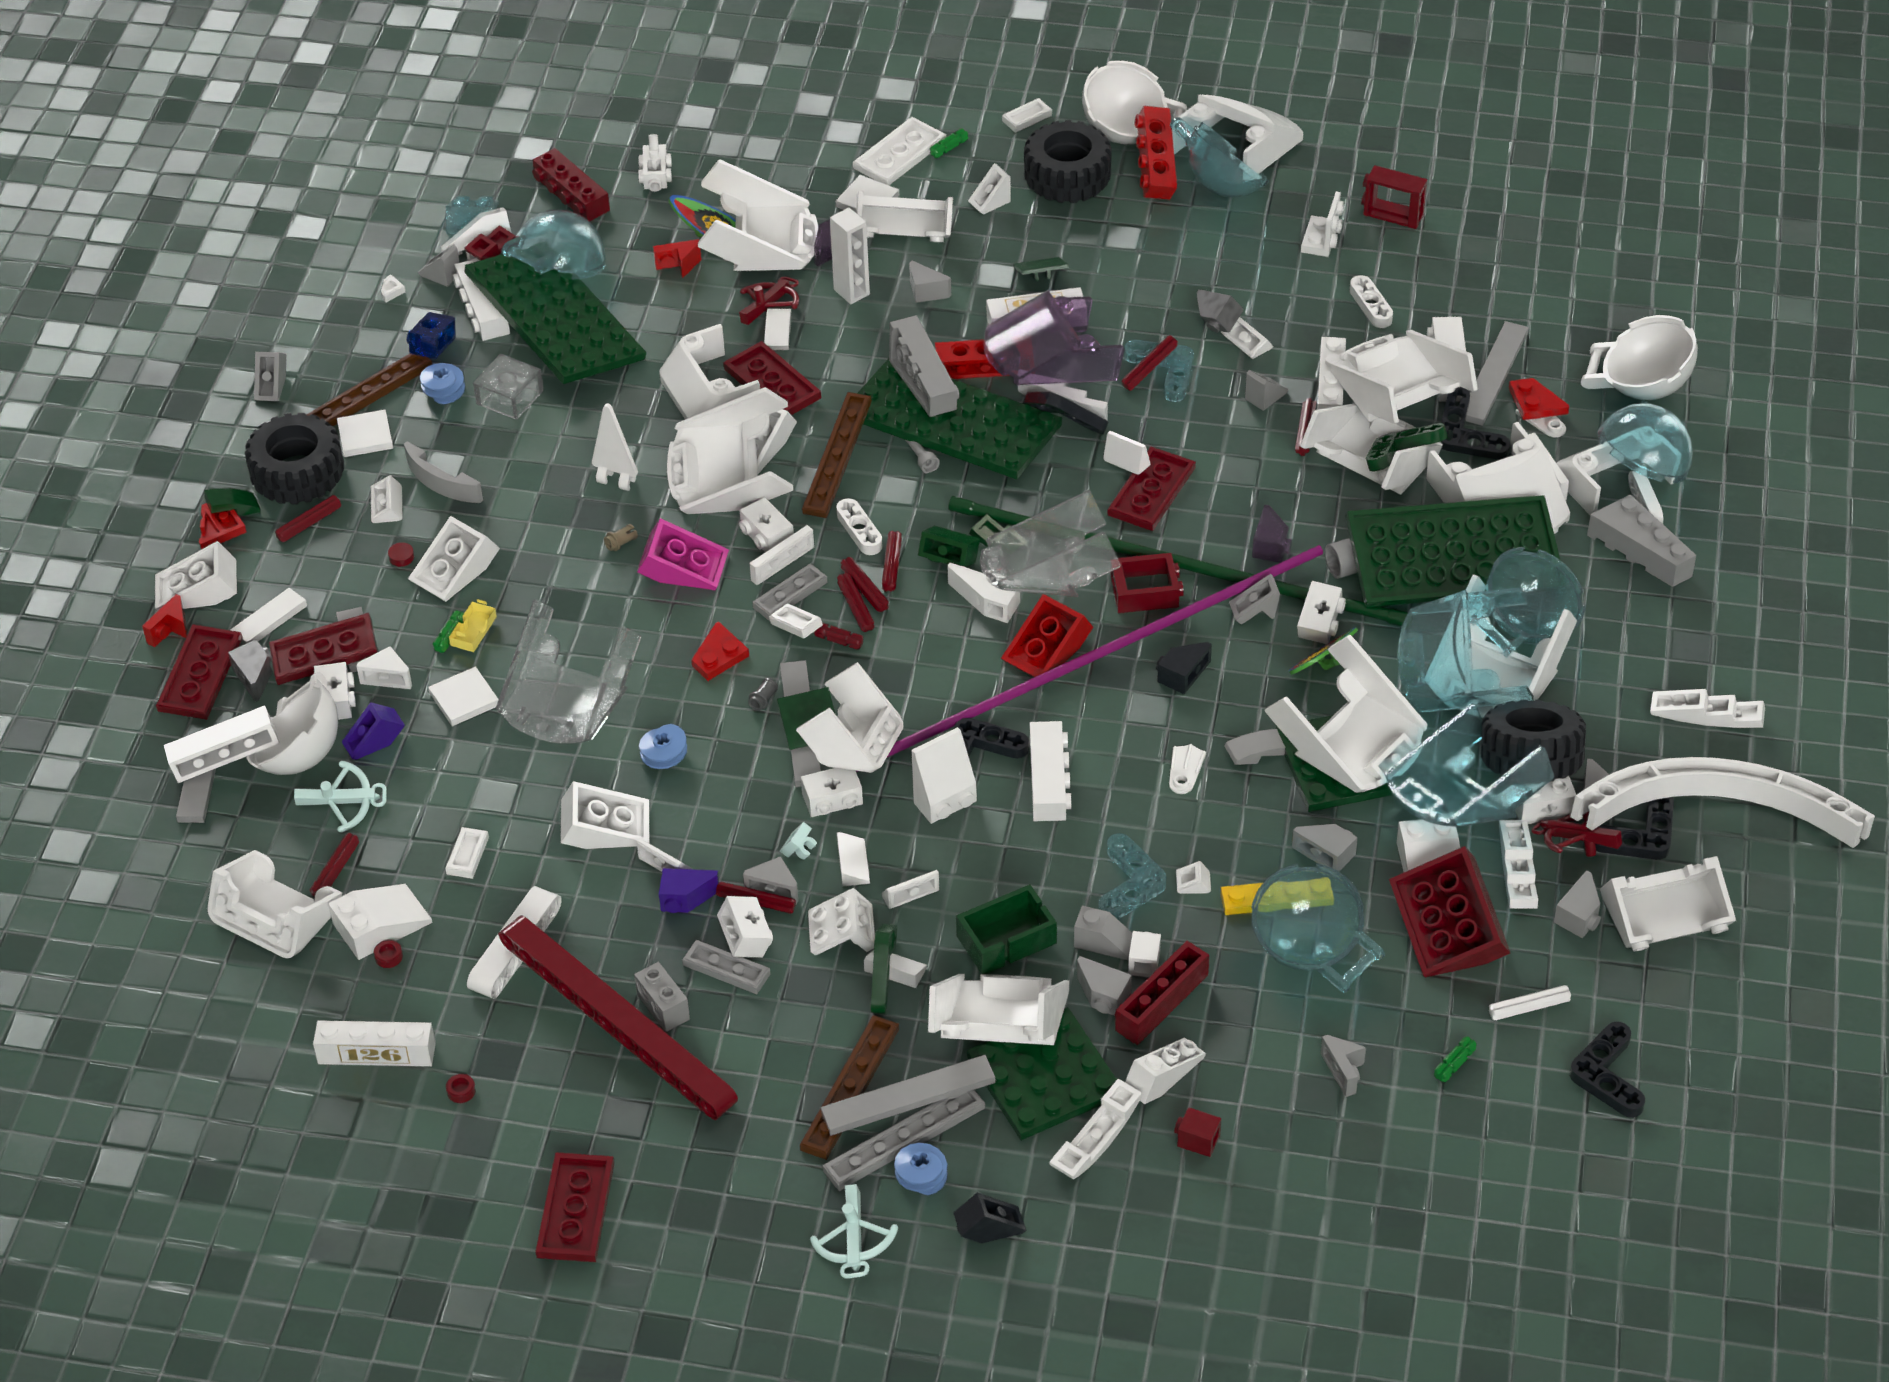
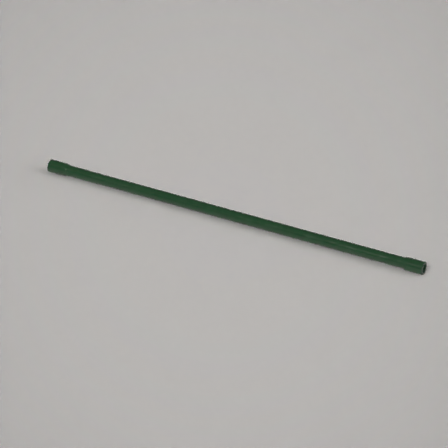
[948,496,1415,629]

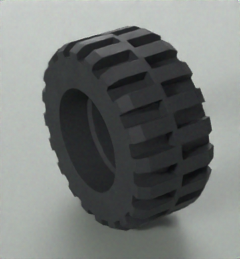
[1024,120,1112,203]
[245,413,344,505]
[1480,699,1586,782]

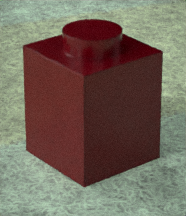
[1174,1107,1221,1157]

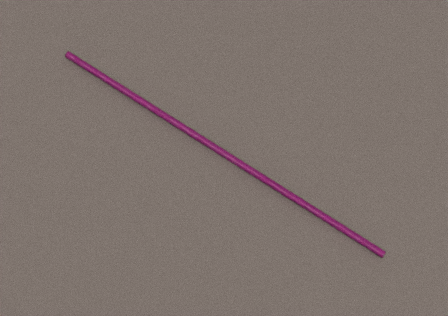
[856,545,1323,772]

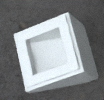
[1176,861,1211,894]

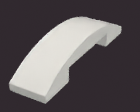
[1049,1079,1142,1180]

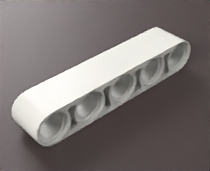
[467,886,561,999]

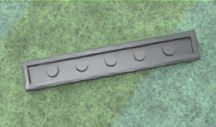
[1459,321,1528,426]
[780,660,821,787]
[821,1055,996,1136]
[822,1090,985,1191]

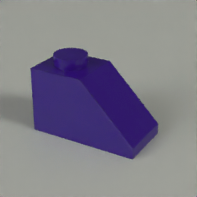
[342,702,405,760]
[659,868,719,913]

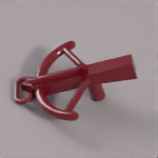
[739,276,800,325]
[1531,811,1622,857]

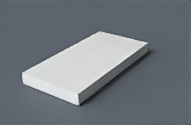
[853,117,947,185]

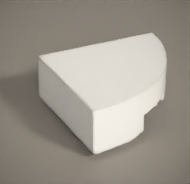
[381,275,405,302]

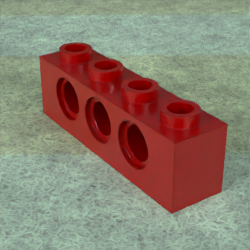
[1134,106,1177,200]
[935,337,1034,379]

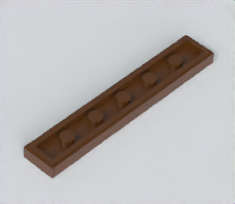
[306,349,433,426]
[802,392,872,518]
[800,1015,899,1160]

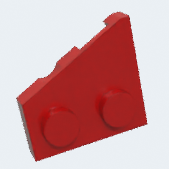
[1509,378,1569,420]
[199,503,247,550]
[692,621,749,681]

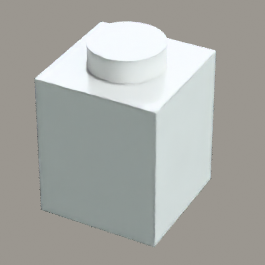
[1128,931,1161,977]

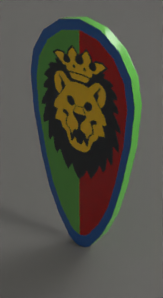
[669,195,736,238]
[1288,627,1358,675]

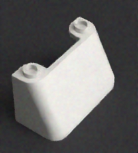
[208,850,342,958]
[1600,856,1736,952]

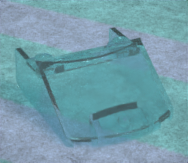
[1398,587,1534,713]
[1385,703,1554,827]

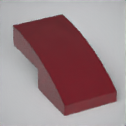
[464,225,518,261]

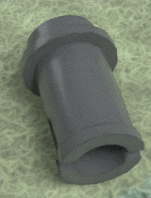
[748,678,778,711]

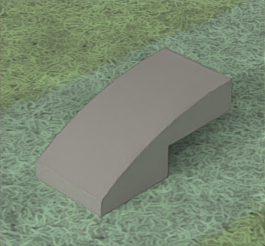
[1224,729,1286,765]

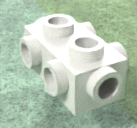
[638,134,672,192]

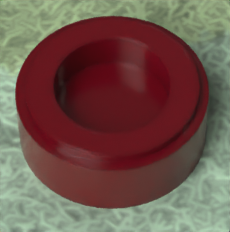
[388,542,414,567]
[374,940,403,968]
[446,1074,476,1103]

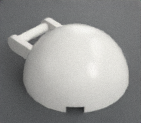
[1082,61,1187,144]
[1581,315,1698,400]
[246,672,338,775]

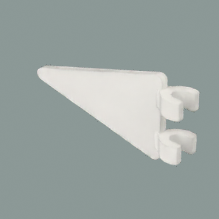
[592,403,638,491]

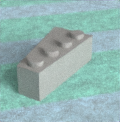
[889,315,959,417]
[1587,494,1697,587]

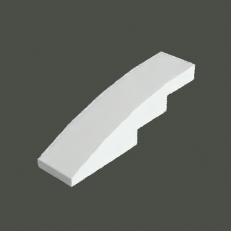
[1018,370,1108,420]
[1650,689,1765,728]
[1499,820,1538,908]

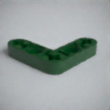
[1366,423,1448,472]
[871,924,897,1014]

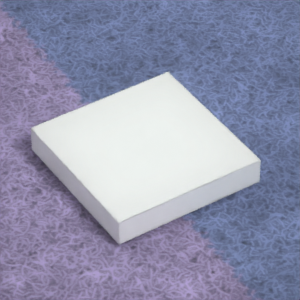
[836,175,899,213]
[337,410,393,457]
[428,666,500,726]

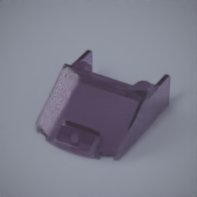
[983,290,1125,385]

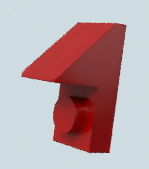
[653,239,702,278]
[142,594,187,647]

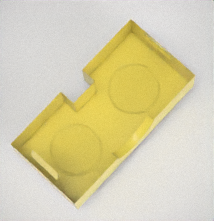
[449,599,497,652]

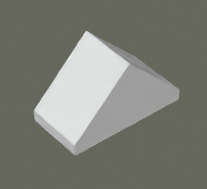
[968,163,1011,214]
[356,646,412,689]

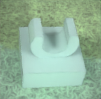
[780,822,817,860]

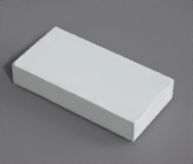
[1002,98,1052,133]
[769,604,823,639]
[445,827,489,879]

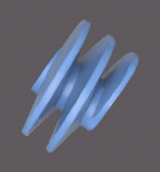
[420,363,465,404]
[639,724,687,769]
[894,1143,948,1195]

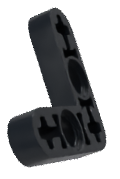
[1440,387,1510,460]
[1022,392,1109,434]
[953,718,1029,759]
[1595,797,1674,860]
[1570,1022,1645,1118]

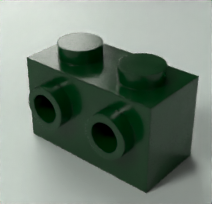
[918,525,980,568]

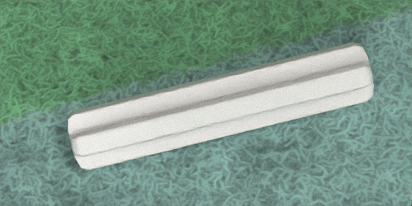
[1489,985,1571,1020]

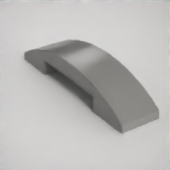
[404,441,483,503]

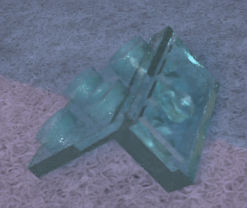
[445,196,499,234]

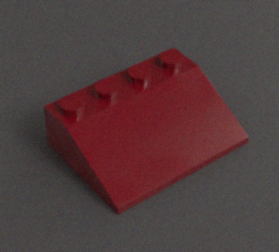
[1389,846,1511,978]

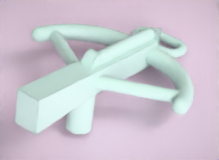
[294,761,387,832]
[810,1184,898,1279]

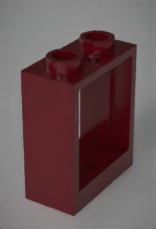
[1361,165,1428,229]
[1110,553,1184,613]

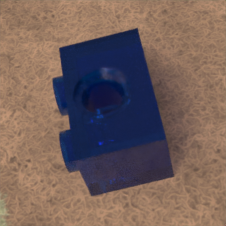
[407,312,456,359]

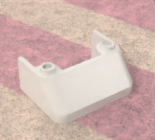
[856,191,953,242]
[660,324,760,420]
[1556,427,1680,515]
[796,662,903,773]

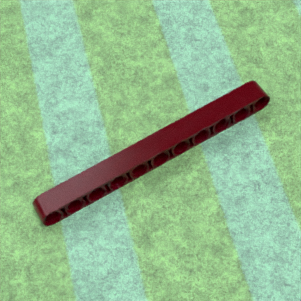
[498,915,738,1120]

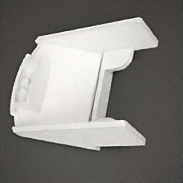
[1171,94,1303,183]
[698,160,819,271]
[1330,330,1478,424]
[667,387,793,514]
[1300,403,1443,495]
[1426,422,1570,534]
[1426,575,1577,719]
[1265,635,1427,793]
[928,974,1069,1045]

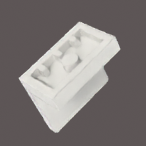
[1301,191,1344,257]
[808,888,875,955]

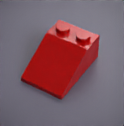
[1001,594,1093,677]

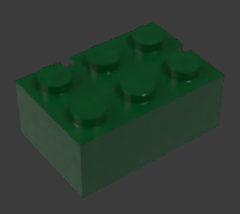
[956,884,1057,974]

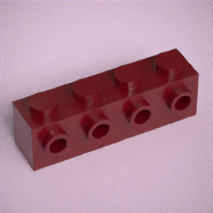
[532,148,610,223]
[1115,941,1209,1046]

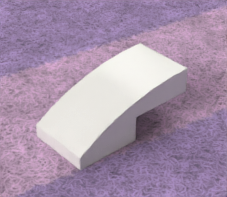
[764,309,791,350]

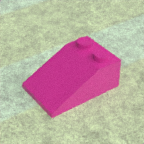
[637,518,729,590]

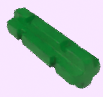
[930,128,968,158]
[433,610,464,653]
[1434,1036,1477,1083]

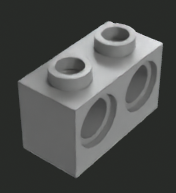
[634,962,690,1032]

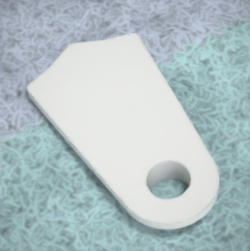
[1515,409,1566,437]
[1169,744,1206,794]

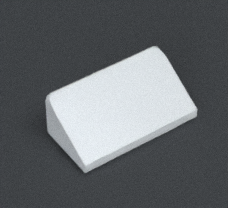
[1221,317,1273,359]
[1104,431,1151,474]
[371,475,403,523]
[837,832,870,886]
[636,838,692,872]
[882,870,939,909]
[864,950,927,988]

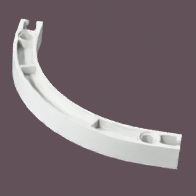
[1571,757,1875,848]

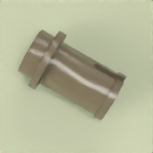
[604,524,638,551]

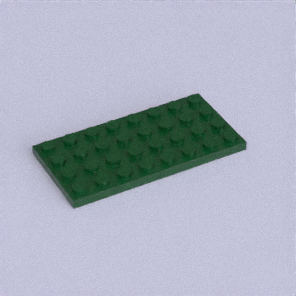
[464,242,646,384]
[857,358,1062,480]
[1345,495,1567,607]

